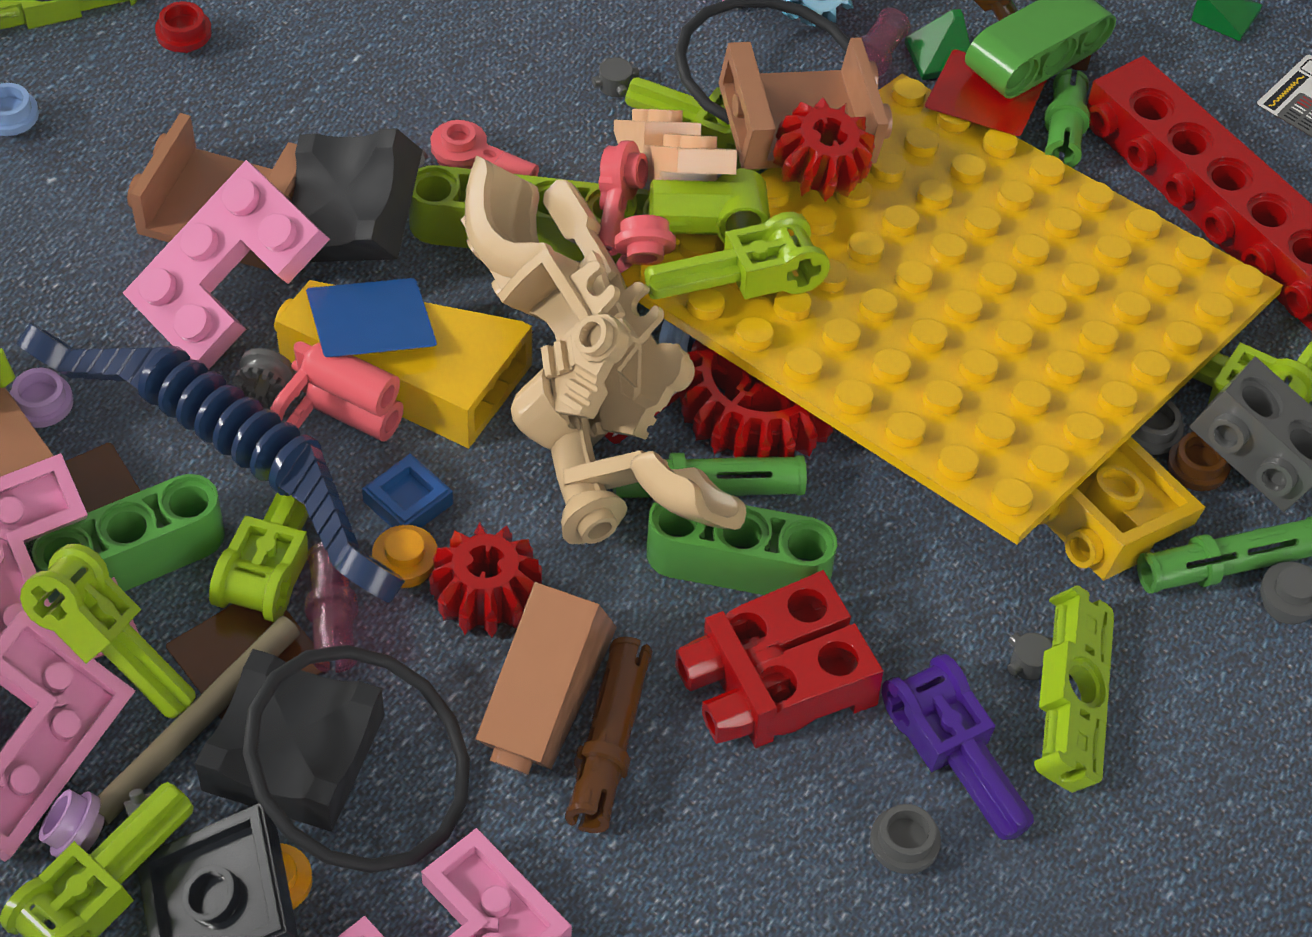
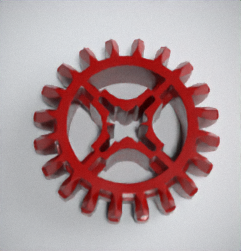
[678,340,833,457]

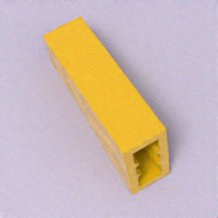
[274,280,532,449]

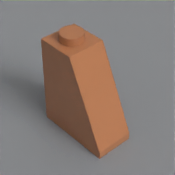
[476,582,617,775]

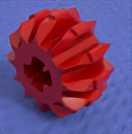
[773,97,875,202]
[429,522,542,638]

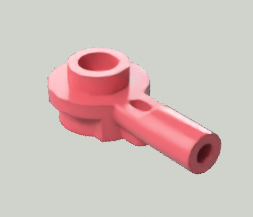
[430,120,539,176]
[598,140,648,256]
[615,215,676,273]

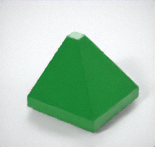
[1191,0,1263,41]
[905,9,970,80]

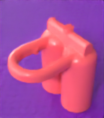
[270,341,403,442]

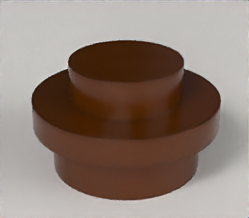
[1167,432,1231,491]

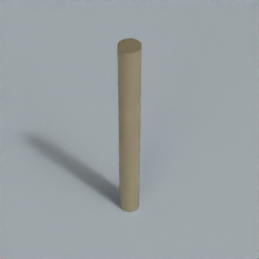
[98,616,300,826]

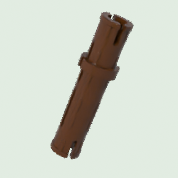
[565,637,653,833]

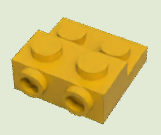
[1038,437,1205,581]

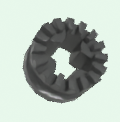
[232,348,295,408]

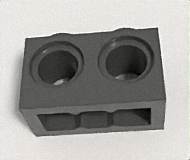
[1189,356,1312,512]

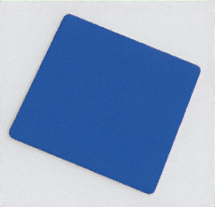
[306,278,437,357]

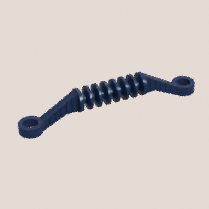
[16,322,405,603]

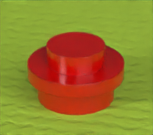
[155,1,212,53]

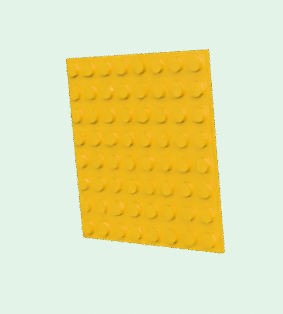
[621,74,1283,545]

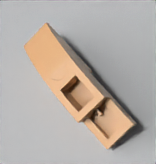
[614,109,737,192]

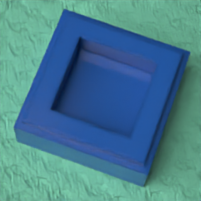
[362,453,453,528]

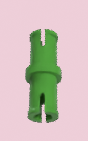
[1045,69,1090,167]

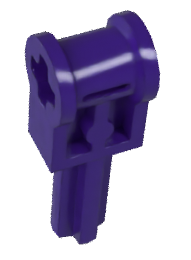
[881,654,1034,840]

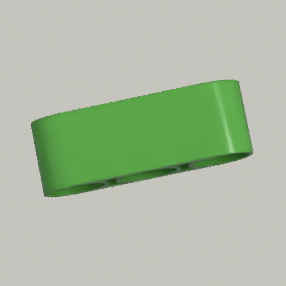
[965,0,1116,99]
[32,474,225,603]
[647,502,837,595]

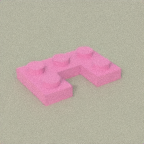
[123,160,330,370]
[0,453,139,695]
[0,608,136,862]
[338,828,572,937]

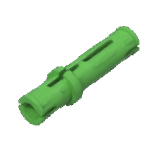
[613,452,807,498]
[1137,516,1312,594]

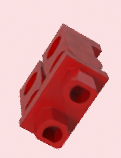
[675,570,883,749]

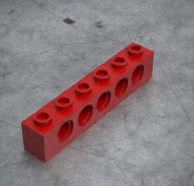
[1087,55,1312,331]

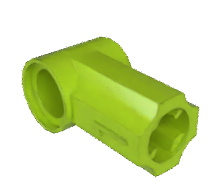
[649,168,770,244]

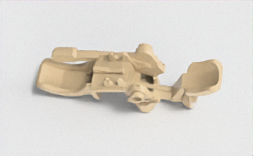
[461,156,746,544]

